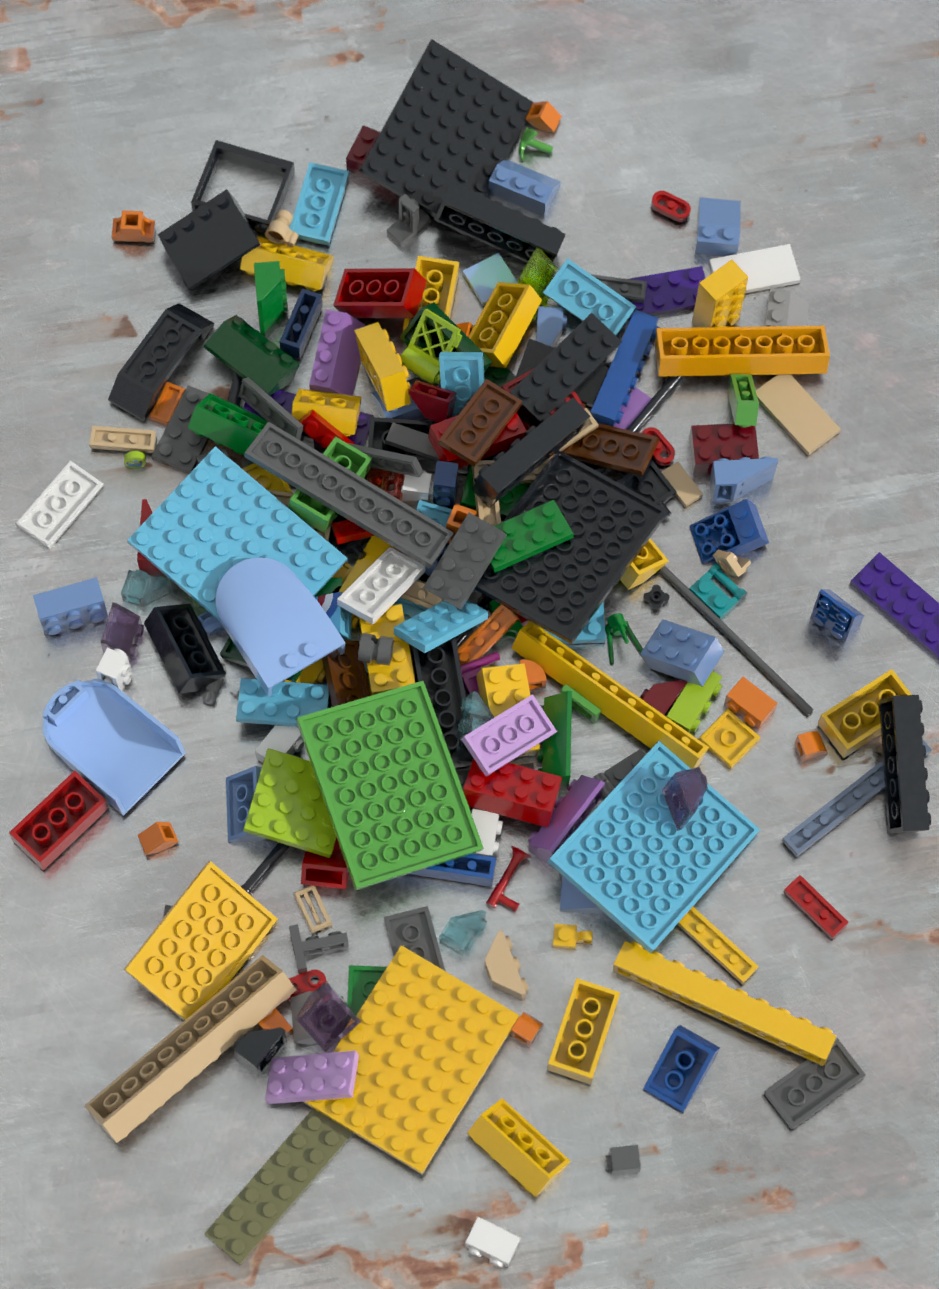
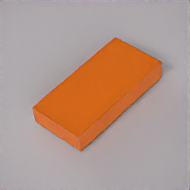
[149,382,186,427]

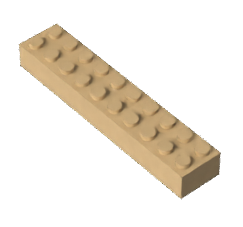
[84,955,296,1143]

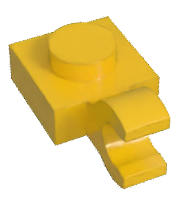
[553,924,593,950]

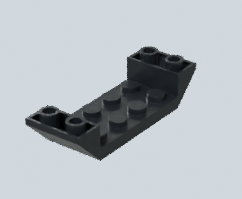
[108,303,214,421]

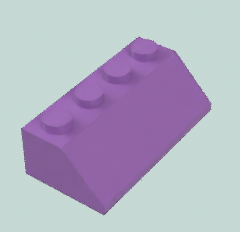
[309,310,366,395]
[528,775,605,866]

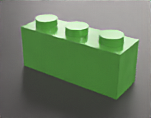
[728,374,759,427]

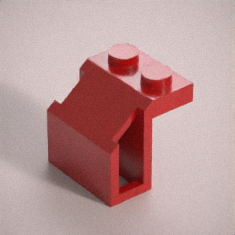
[301,837,349,889]

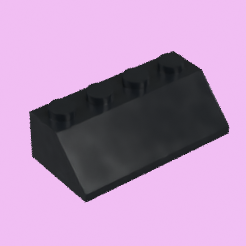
[144,603,226,694]

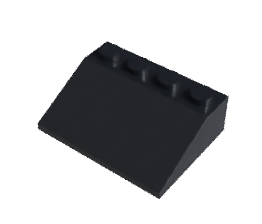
[157,189,261,290]

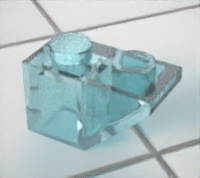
[121,570,172,607]
[458,691,495,740]
[439,910,488,956]

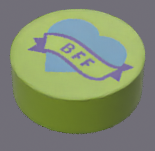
[124,451,146,469]

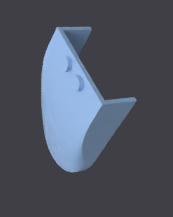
[216,557,345,698]
[42,679,186,816]

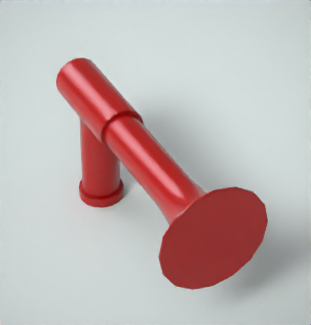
[486,846,531,912]

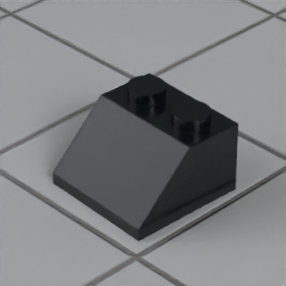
[234,1027,287,1077]

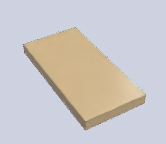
[756,374,841,456]

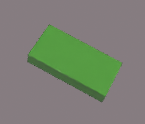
[561,684,601,723]

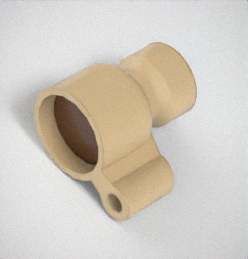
[265,210,298,248]

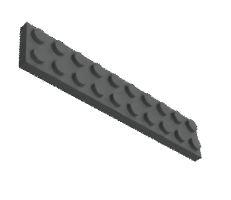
[244,422,454,569]

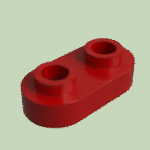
[651,191,691,222]
[642,427,675,466]
[287,969,327,1002]

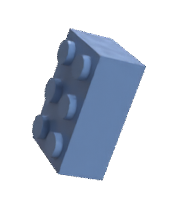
[33,577,108,635]
[641,619,724,687]

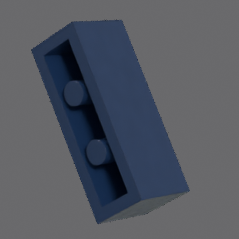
[279,289,323,360]
[433,461,458,509]

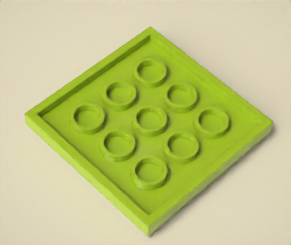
[243,748,336,858]

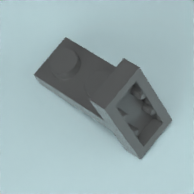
[387,194,431,247]
[289,924,349,975]

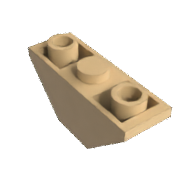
[484,930,529,1000]

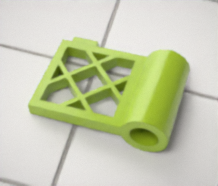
[401,309,462,386]

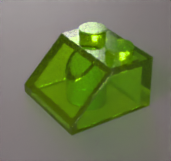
[517,248,558,310]

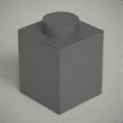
[605,1144,641,1176]

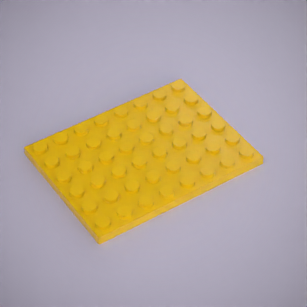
[303,945,519,1174]

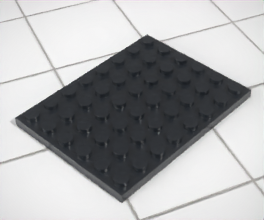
[359,39,534,236]
[474,450,668,645]

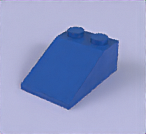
[643,1025,720,1112]

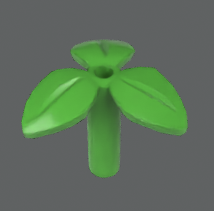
[518,127,553,161]

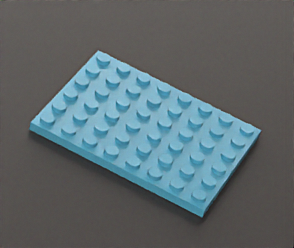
[127,446,347,622]
[547,741,760,954]

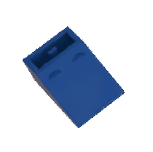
[689,499,769,564]
[811,589,864,642]

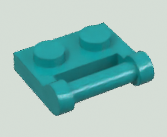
[689,563,748,619]

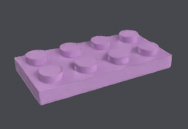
[461,694,557,776]
[265,1051,359,1104]

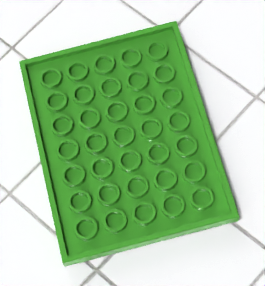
[296,681,484,890]

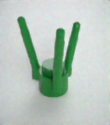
[605,613,643,664]

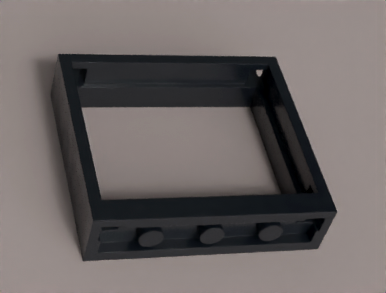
[191,140,295,234]

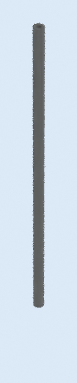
[658,565,814,716]

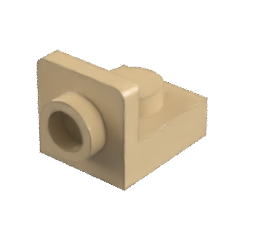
[713,550,751,577]

